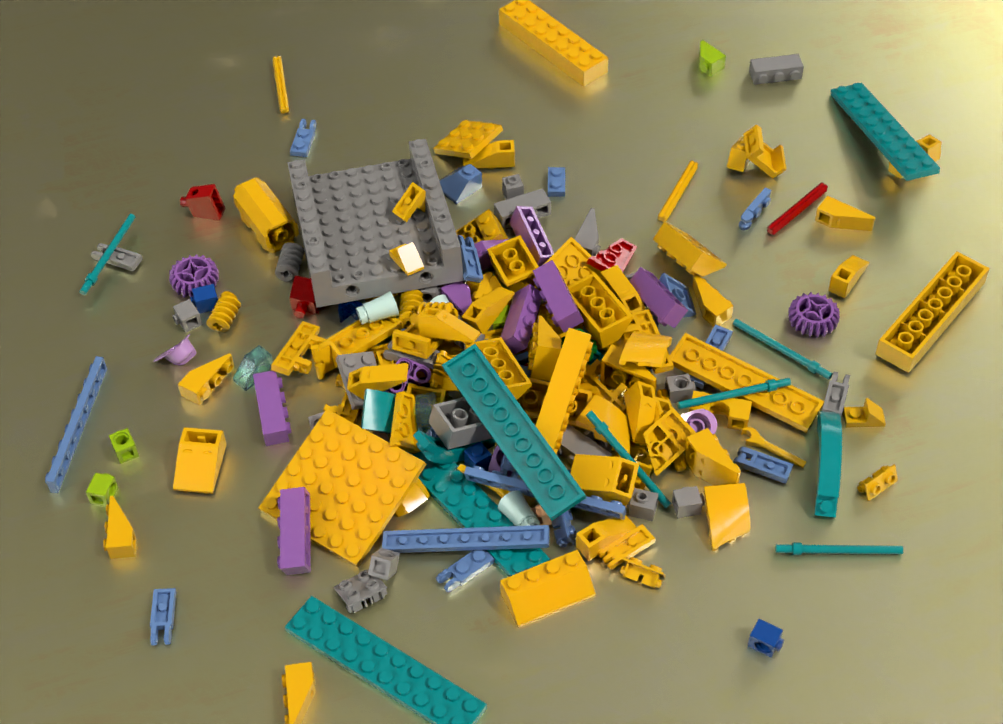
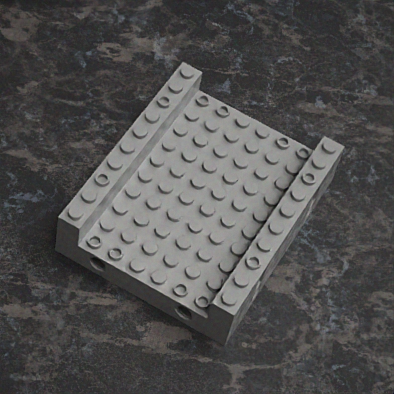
[287,139,464,308]

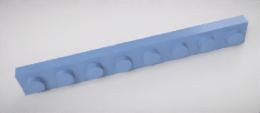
[45,356,107,493]
[464,466,626,520]
[382,525,550,553]

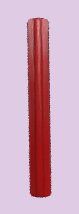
[767,183,828,235]

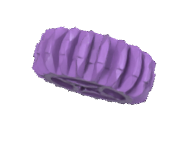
[169,254,219,298]
[788,292,840,338]

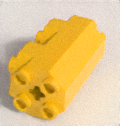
[233,177,299,253]

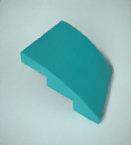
[361,389,396,434]

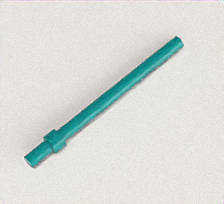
[79,214,136,295]
[733,319,833,380]
[677,378,791,409]
[586,410,672,509]
[775,543,903,555]

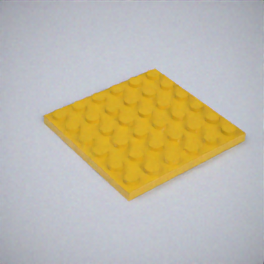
[258,409,426,568]

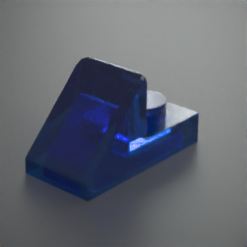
[338,300,362,323]

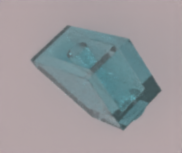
[233,345,273,391]
[415,392,437,433]

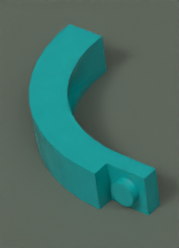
[814,411,842,518]
[413,430,495,464]

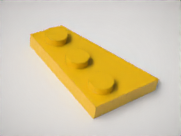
[390,391,421,454]

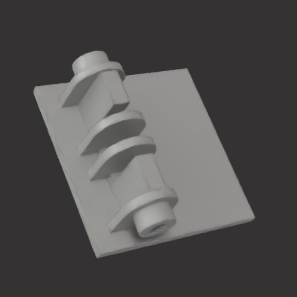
[333,569,388,614]

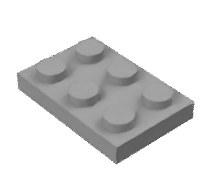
[336,351,377,410]

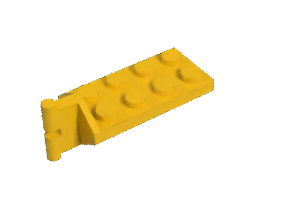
[311,317,404,380]

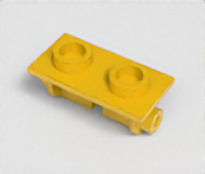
[857,464,898,501]
[620,557,666,589]

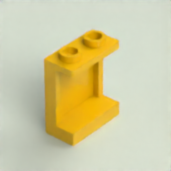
[743,124,786,178]
[392,313,445,359]

